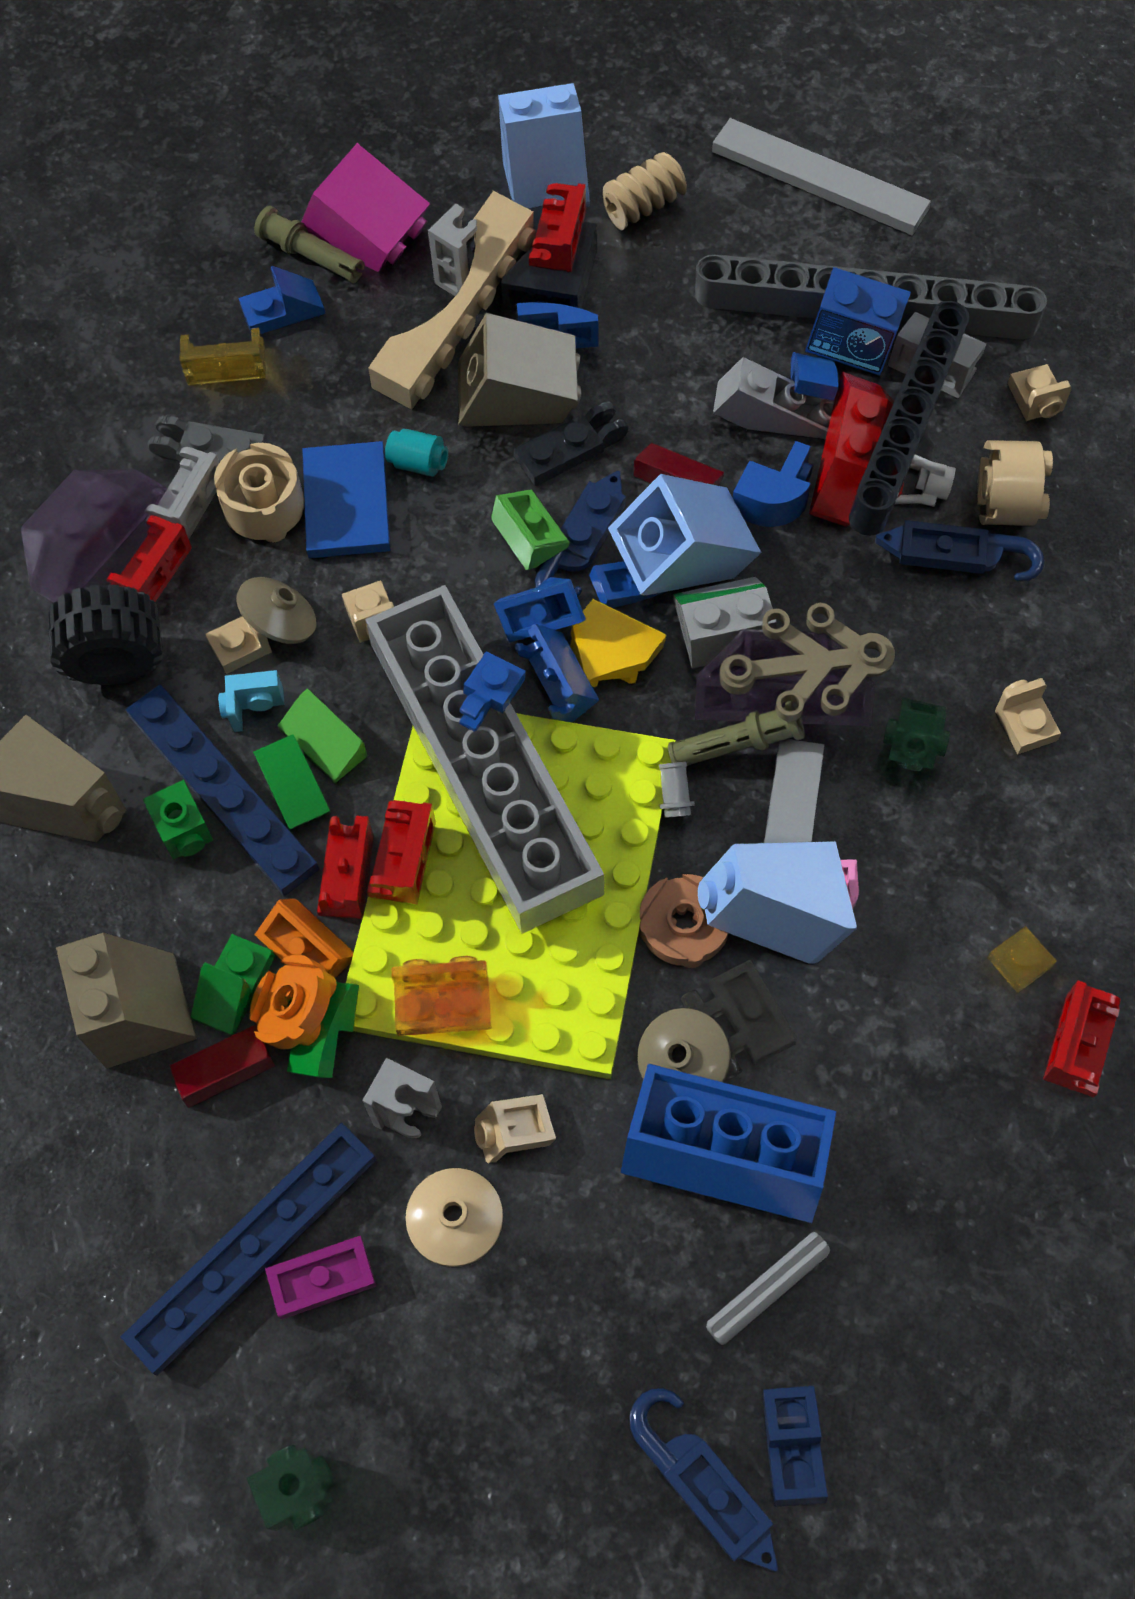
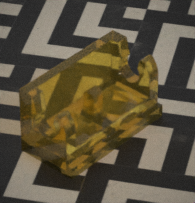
[180,328,266,385]

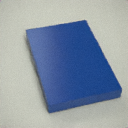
[302,441,391,558]

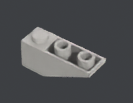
[713,357,834,439]

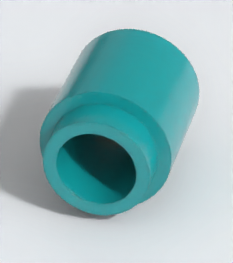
[385,428,448,477]

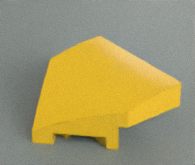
[570,599,667,687]

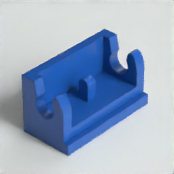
[515,624,599,723]

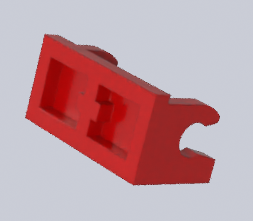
[529,183,586,272]
[106,515,192,602]
[367,800,436,905]
[317,816,374,919]
[1043,980,1121,1097]

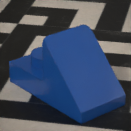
[239,266,326,337]
[494,577,586,643]

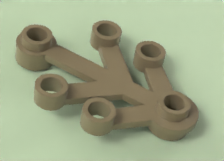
[720,603,895,722]

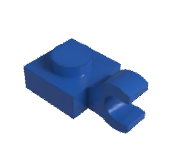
[459,651,526,732]

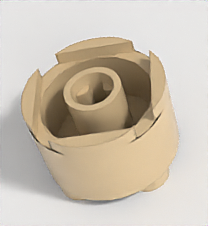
[977,440,1053,526]
[214,443,305,542]

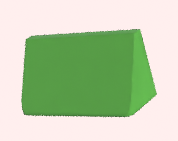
[491,489,570,570]
[278,689,368,784]

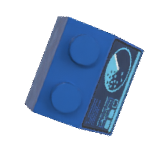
[805,267,911,376]

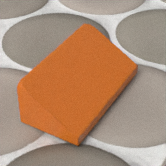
[254,898,354,978]

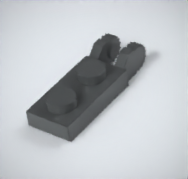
[147,415,267,463]

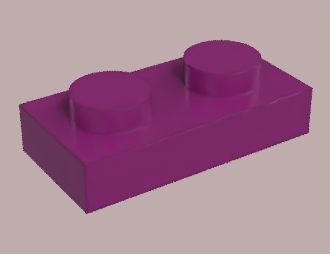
[265,1236,377,1320]

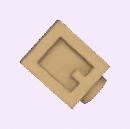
[1008,364,1072,421]
[342,580,394,643]
[205,616,272,674]
[995,678,1061,754]
[474,1094,556,1163]

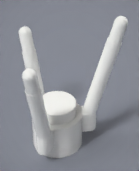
[895,454,955,507]

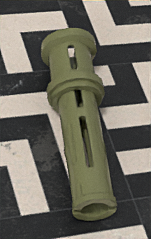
[254,206,365,283]
[668,701,805,766]

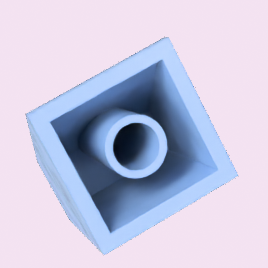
[498,83,590,208]
[608,474,762,595]
[698,841,857,964]

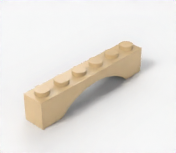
[368,191,536,410]

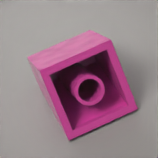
[301,143,430,272]

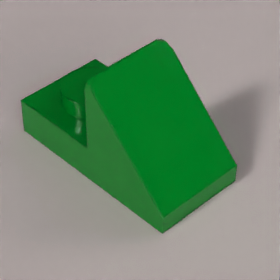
[191,934,276,1036]

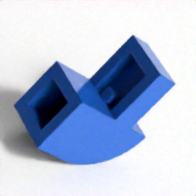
[733,441,814,527]

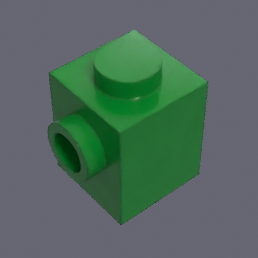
[143,780,214,860]

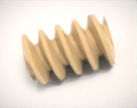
[602,152,687,230]

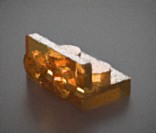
[391,956,492,1036]

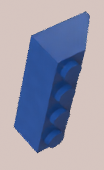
[621,1064,836,1223]

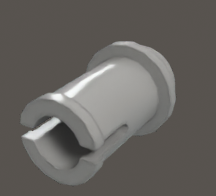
[659,762,695,817]

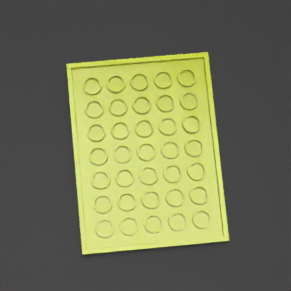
[346,713,676,1080]

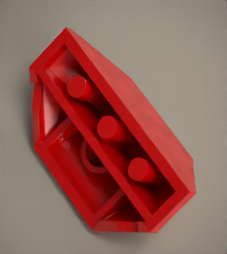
[809,372,904,527]

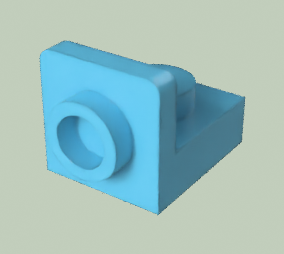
[218,670,285,732]

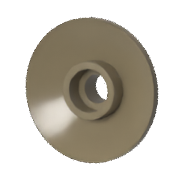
[236,577,316,644]
[638,1008,731,1082]

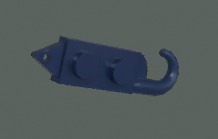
[535,471,626,597]
[875,520,1045,581]
[629,1388,778,1572]

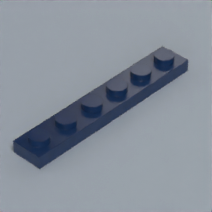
[125,684,320,897]
[120,1122,377,1376]

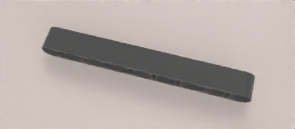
[695,255,1047,340]

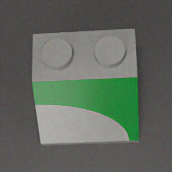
[673,577,777,668]

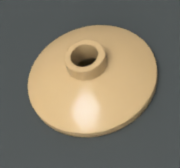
[406,1168,503,1267]

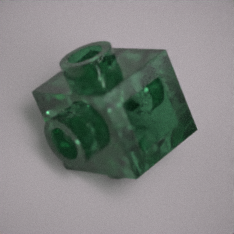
[883,697,950,771]
[246,1445,335,1531]

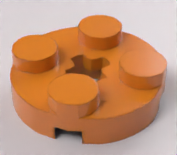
[250,954,336,1049]

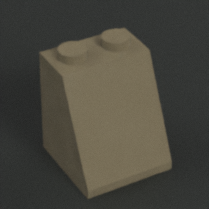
[458,313,581,427]
[0,715,126,842]
[56,933,197,1069]

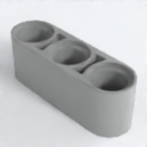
[764,739,824,843]

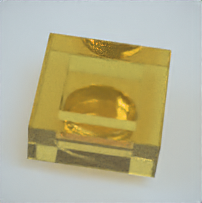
[987,926,1057,993]

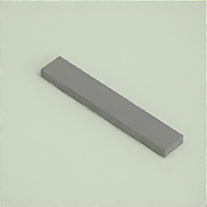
[712,118,931,235]

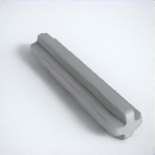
[706,1232,830,1345]

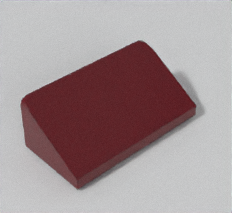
[634,443,724,486]
[170,1024,275,1108]

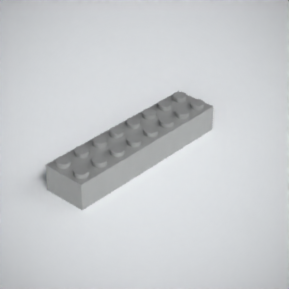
[365,585,604,934]

